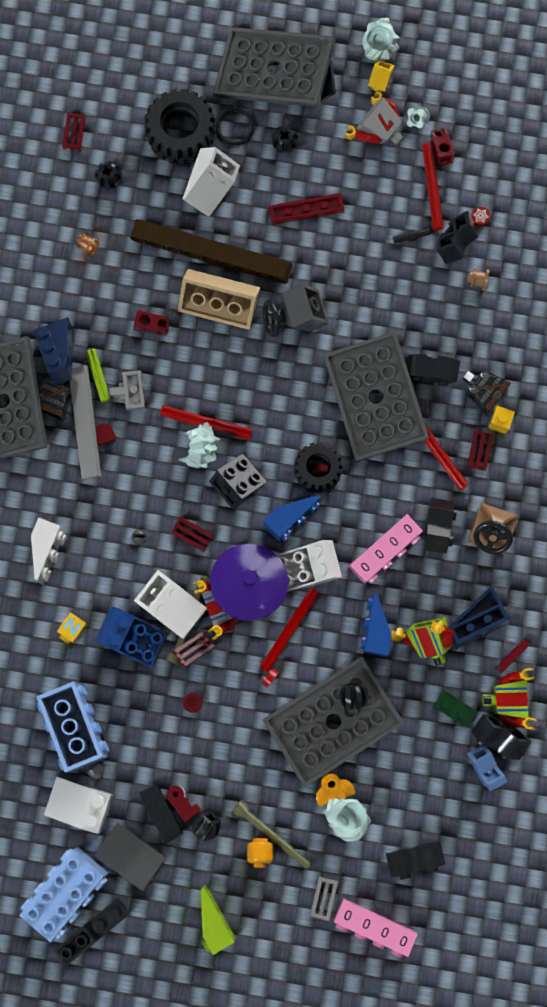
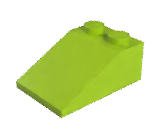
[201,884,235,955]

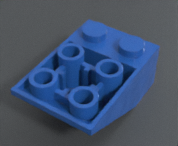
[263,495,321,543]
[360,593,392,658]
[95,606,168,668]

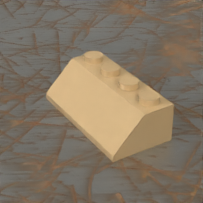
[178,269,260,330]

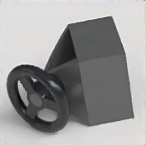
[262,284,329,337]

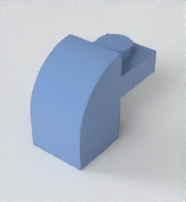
[467,746,507,791]

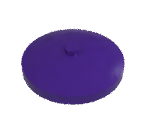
[210,544,288,621]

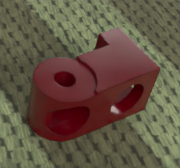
[430,128,455,167]
[133,310,170,336]
[167,786,202,822]

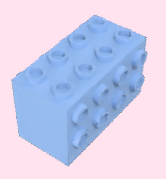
[36,681,109,772]
[19,847,109,942]

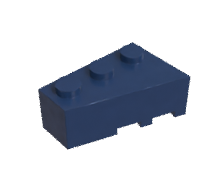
[33,317,74,385]
[448,585,510,650]

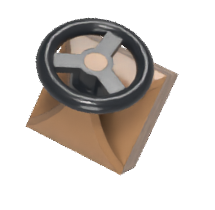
[467,503,518,555]

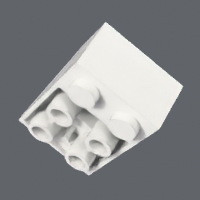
[183,147,240,216]
[31,518,67,585]
[277,540,342,592]
[134,570,207,639]

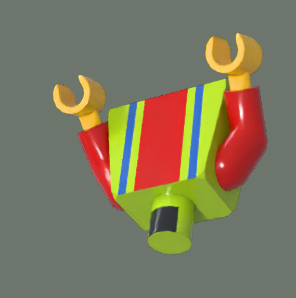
[391,617,454,666]
[482,668,537,730]

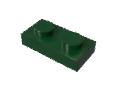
[433,690,477,728]

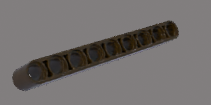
[129,219,293,284]

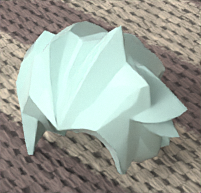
[362,18,400,62]
[179,422,221,468]
[323,798,371,841]

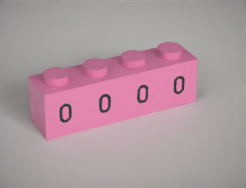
[349,514,423,584]
[333,898,418,958]

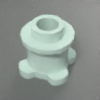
[407,107,430,128]

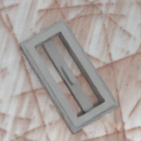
[310,876,338,921]

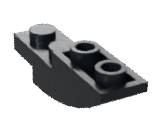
[54,898,131,967]

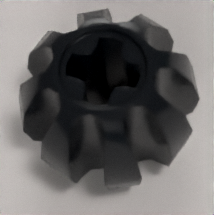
[271,126,298,154]
[95,161,122,189]
[339,683,368,710]
[191,810,221,841]

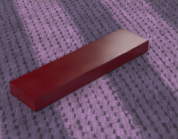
[268,193,344,225]

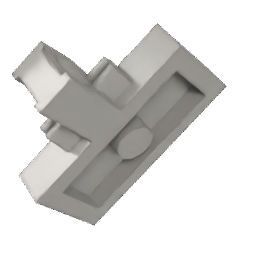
[109,370,145,410]

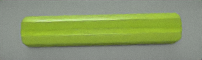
[86,349,111,403]

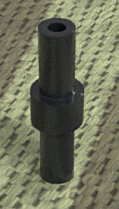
[392,228,430,244]

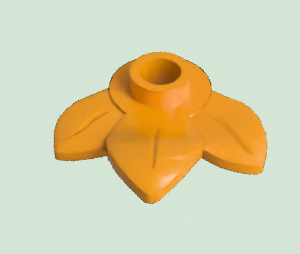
[316,773,355,806]

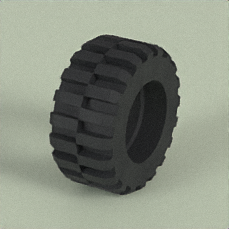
[145,89,216,165]

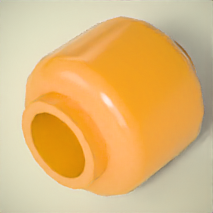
[247,838,273,868]

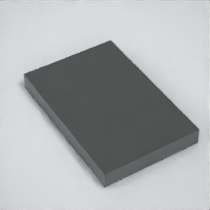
[94,823,166,891]

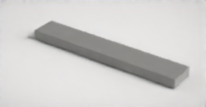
[70,365,101,480]

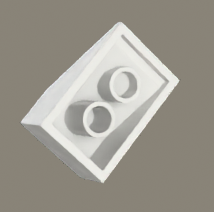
[44,777,113,834]

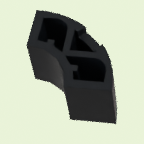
[437,210,478,264]
[406,354,460,387]
[424,498,457,554]
[471,714,531,760]
[386,841,446,880]

